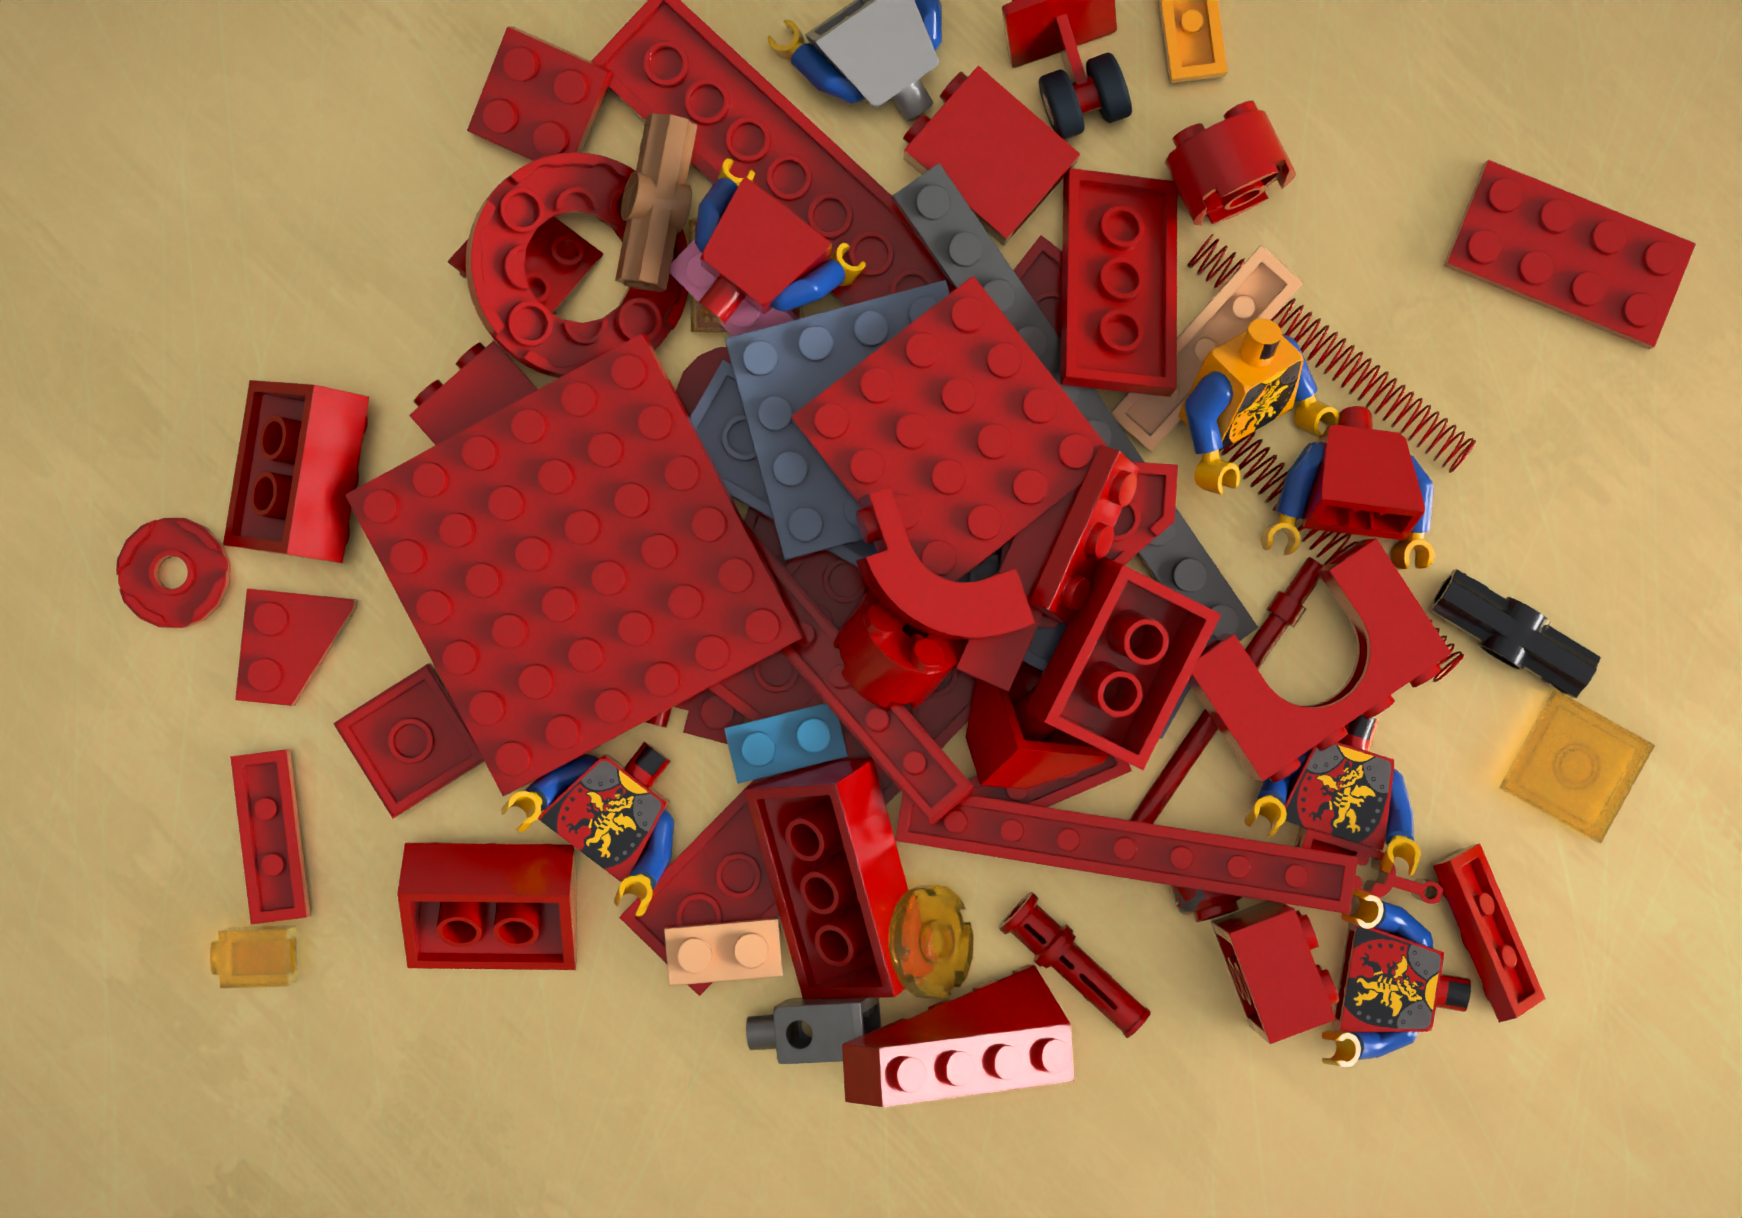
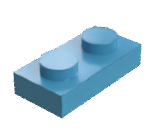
[724,703,848,784]

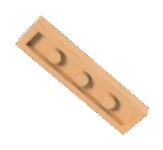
[1111,244,1304,452]

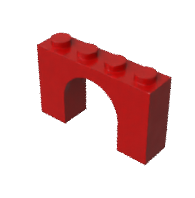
[1188,538,1451,783]

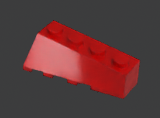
[842,965,1074,1107]

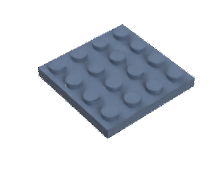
[725,280,950,561]

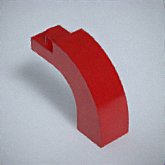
[856,486,1035,639]

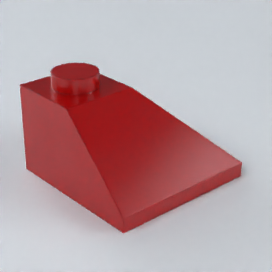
[965,661,1108,789]

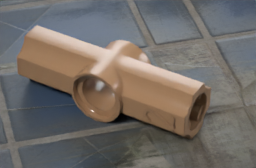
[615,113,697,292]

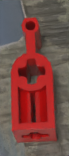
[1294,826,1444,904]

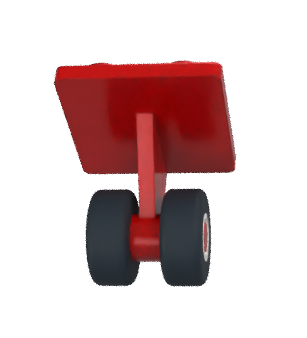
[1002,0,1132,139]

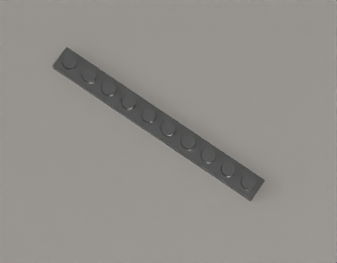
[891,163,1259,641]

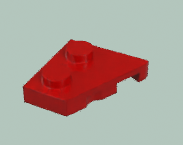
[235,589,358,706]

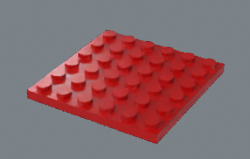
[345,333,805,796]

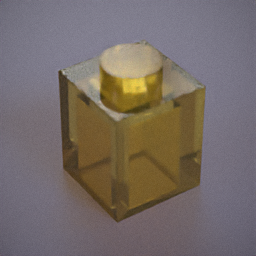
[210,925,298,988]

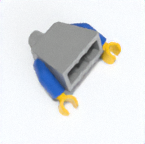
[768,0,942,120]

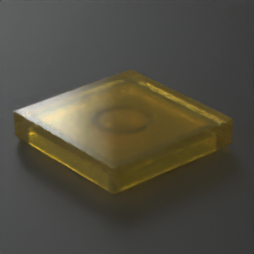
[1499,690,1655,843]

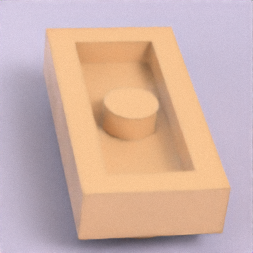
[664,918,783,986]

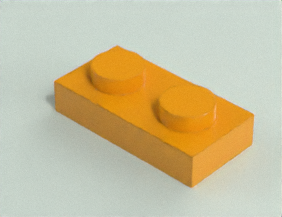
[1159,0,1227,84]

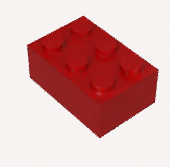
[1025,557,1222,770]
[1211,901,1339,1044]

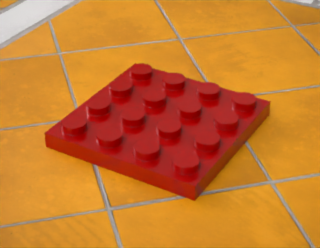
[791,276,1108,582]

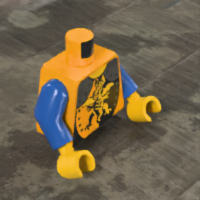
[1178,318,1340,495]

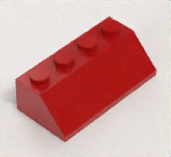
[744,759,930,999]

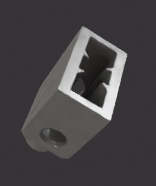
[746,998,881,1064]

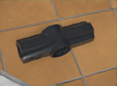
[1429,569,1601,698]

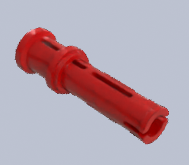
[998,892,1151,1038]

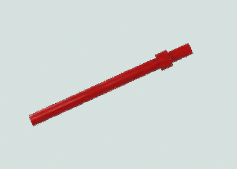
[1129,557,1323,824]

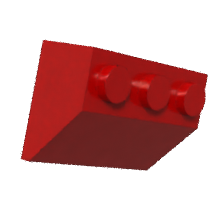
[223,380,369,563]
[397,842,577,970]

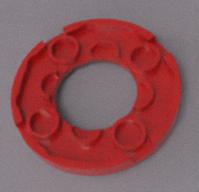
[466,152,688,378]

